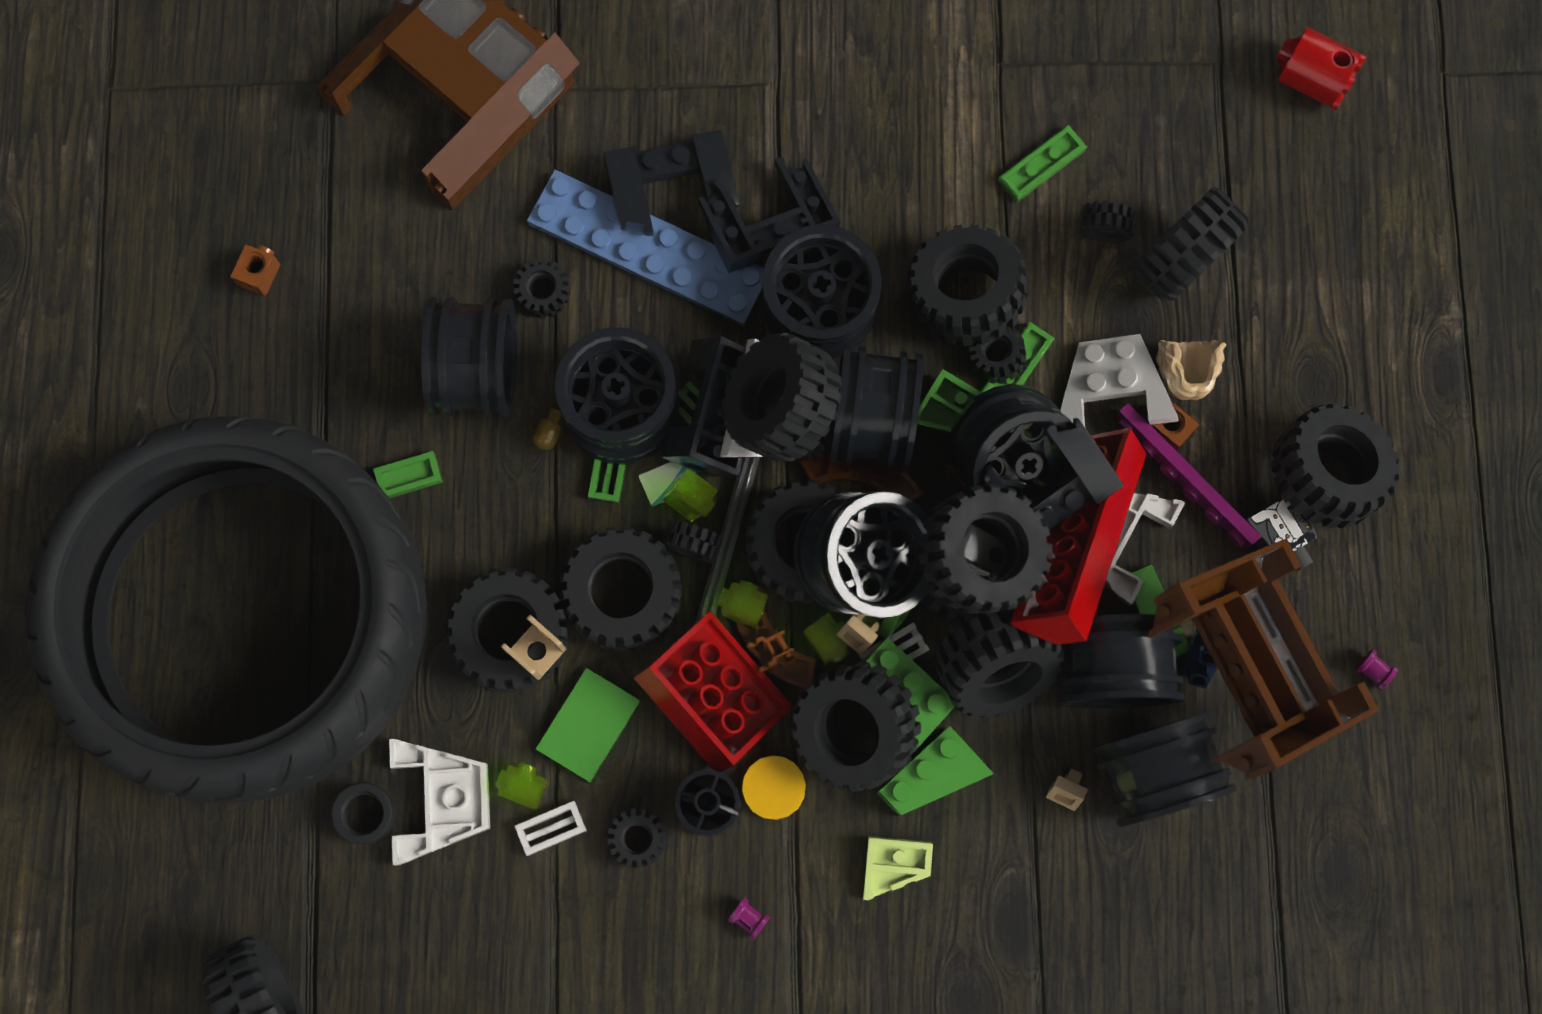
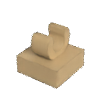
[836,614,879,655]
[1046,768,1088,811]

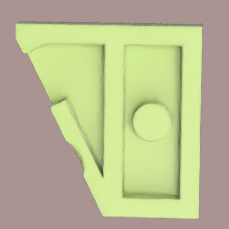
[863,836,933,900]

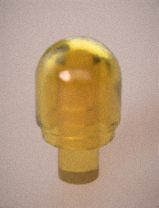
[533,408,562,451]

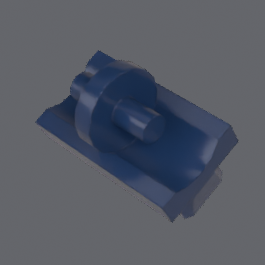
[1180,628,1217,688]

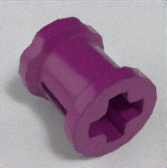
[1354,649,1398,691]
[728,898,771,940]

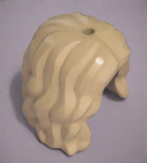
[1156,340,1227,400]

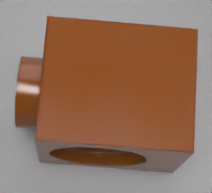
[230,244,281,297]
[1147,401,1199,451]

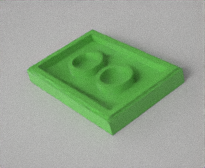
[536,668,641,783]

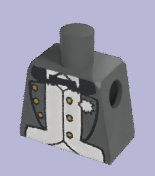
[1246,499,1317,571]
[963,524,1007,581]

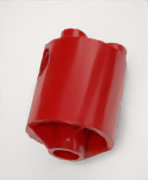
[1275,26,1367,111]

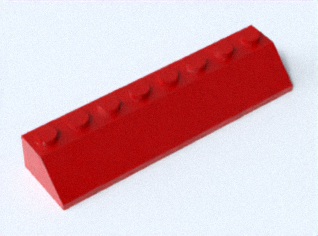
[1010,428,1147,645]

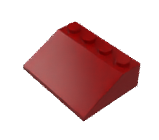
[634,611,792,772]

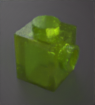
[662,468,718,522]
[717,580,768,629]
[803,612,850,665]
[495,762,548,810]

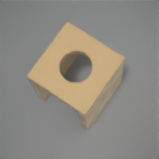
[501,615,567,681]

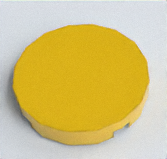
[742,756,806,820]

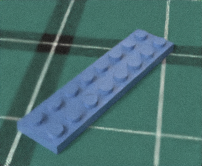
[527,170,764,327]

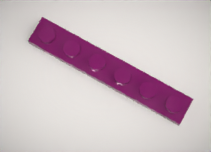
[1114,403,1262,550]

